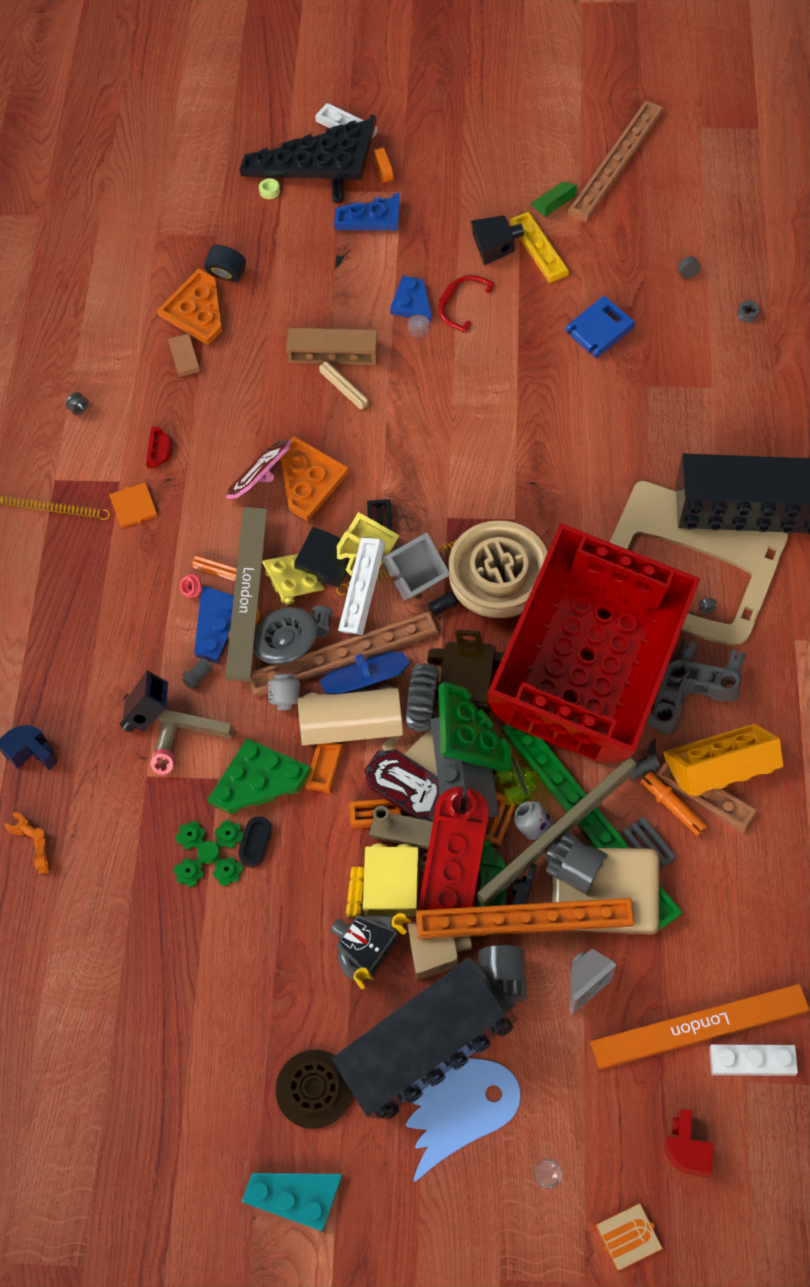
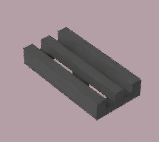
[622,817,676,870]

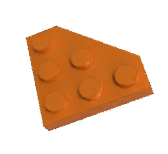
[157,268,222,346]
[281,436,349,522]

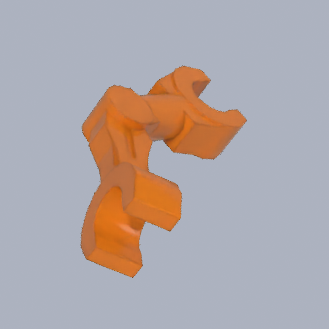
[5,812,49,874]

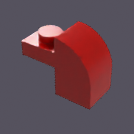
[664,1109,713,1177]

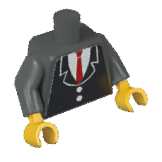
[330,913,411,990]

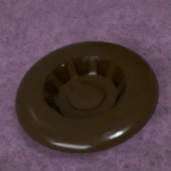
[275,1050,353,1129]

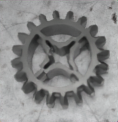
[406,663,440,732]

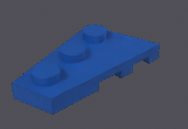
[334,192,400,231]

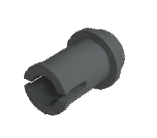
[182,658,213,689]
[629,753,660,781]

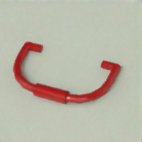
[438,275,495,332]

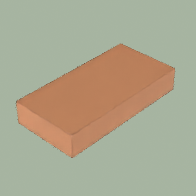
[168,333,200,377]

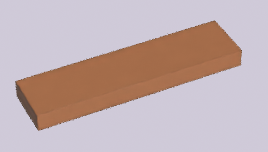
[655,760,758,833]

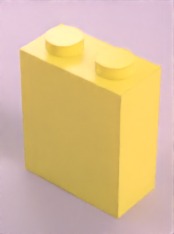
[363,844,419,917]

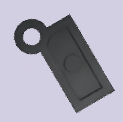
[507,863,537,905]

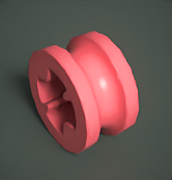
[150,749,175,775]

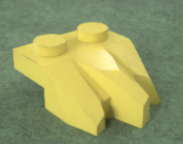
[337,512,400,576]

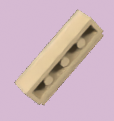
[298,685,403,746]

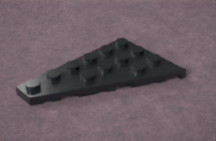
[239,115,376,180]

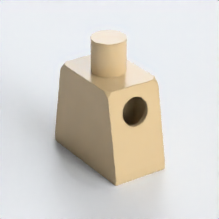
[407,923,472,980]

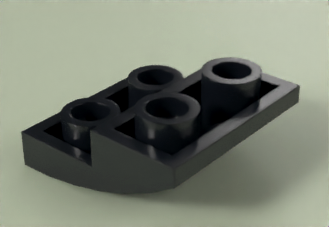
[294,527,350,588]

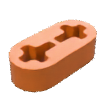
[373,147,394,183]

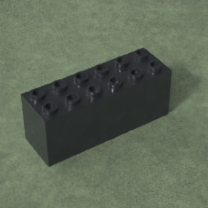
[676,453,810,534]
[331,958,518,1120]

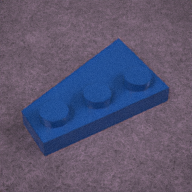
[194,585,234,664]

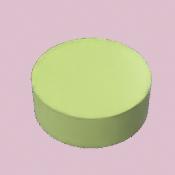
[259,178,280,199]

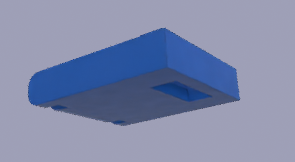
[565,296,635,358]

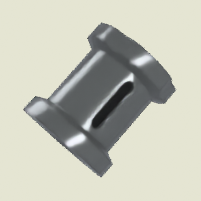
[311,606,333,637]

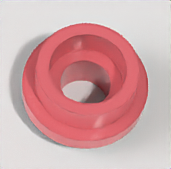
[180,574,202,598]

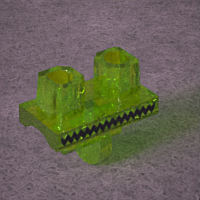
[495,756,541,806]

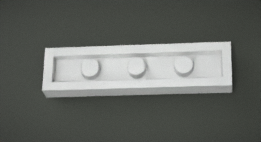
[338,538,386,635]

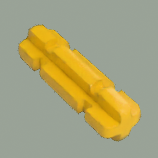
[346,866,364,919]

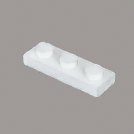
[315,103,378,139]
[709,1045,798,1076]

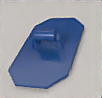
[319,652,410,694]

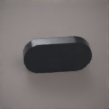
[238,816,272,868]

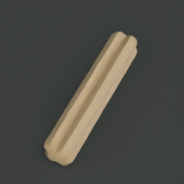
[319,361,369,410]

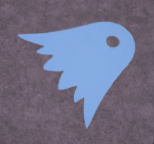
[406,1058,520,1182]

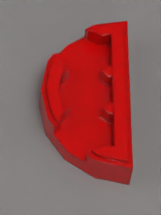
[146,426,172,469]

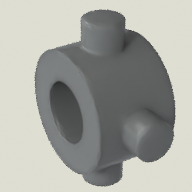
[699,598,717,614]

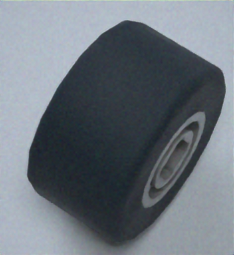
[204,245,246,282]

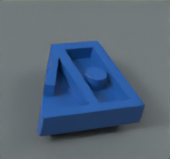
[390,275,432,323]

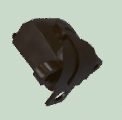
[427,630,505,713]

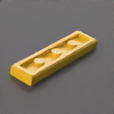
[510,212,569,283]

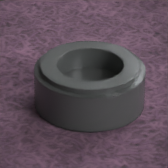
[677,256,701,279]

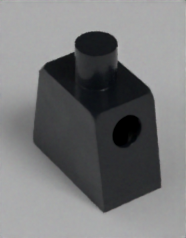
[471,216,524,265]
[120,670,168,732]

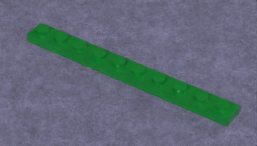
[501,725,682,931]

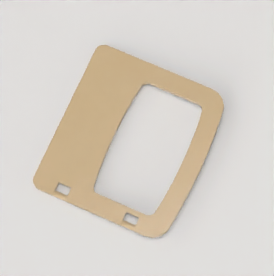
[610,481,788,646]

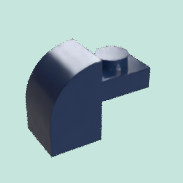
[0,725,56,770]

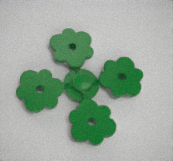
[174,820,243,887]

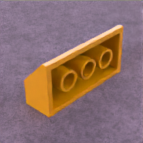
[663,723,783,796]

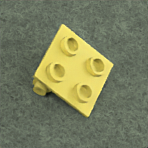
[262,554,324,606]

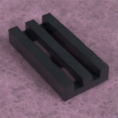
[367,499,392,531]

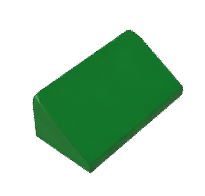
[531,182,577,217]

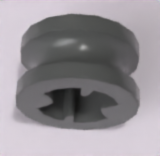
[737,301,759,322]
[65,392,89,415]

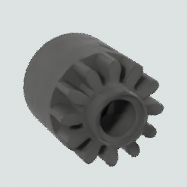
[545,833,608,895]
[478,945,527,1008]

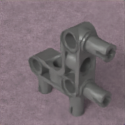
[646,640,746,734]

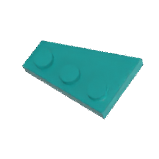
[241,1173,343,1232]

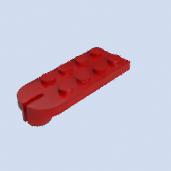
[418,787,489,910]

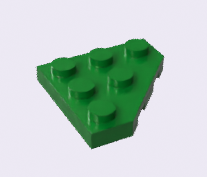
[439,682,512,772]
[207,738,312,814]

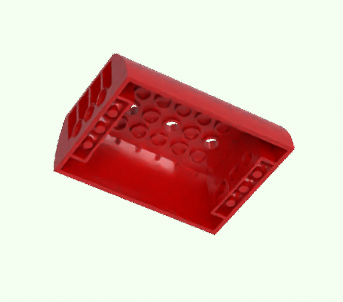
[487,523,701,763]

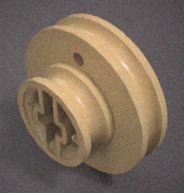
[449,520,548,618]

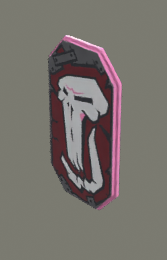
[226,440,292,499]

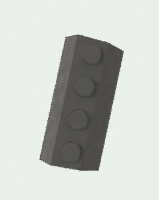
[430,717,499,818]

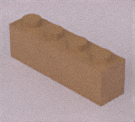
[286,327,378,365]

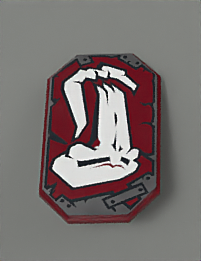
[364,749,440,822]

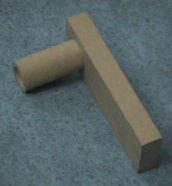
[155,710,235,751]
[369,806,433,850]

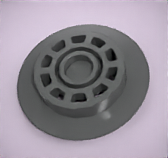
[253,607,317,664]

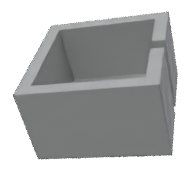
[381,532,450,600]

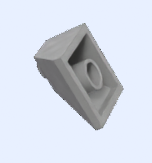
[569,949,617,1015]

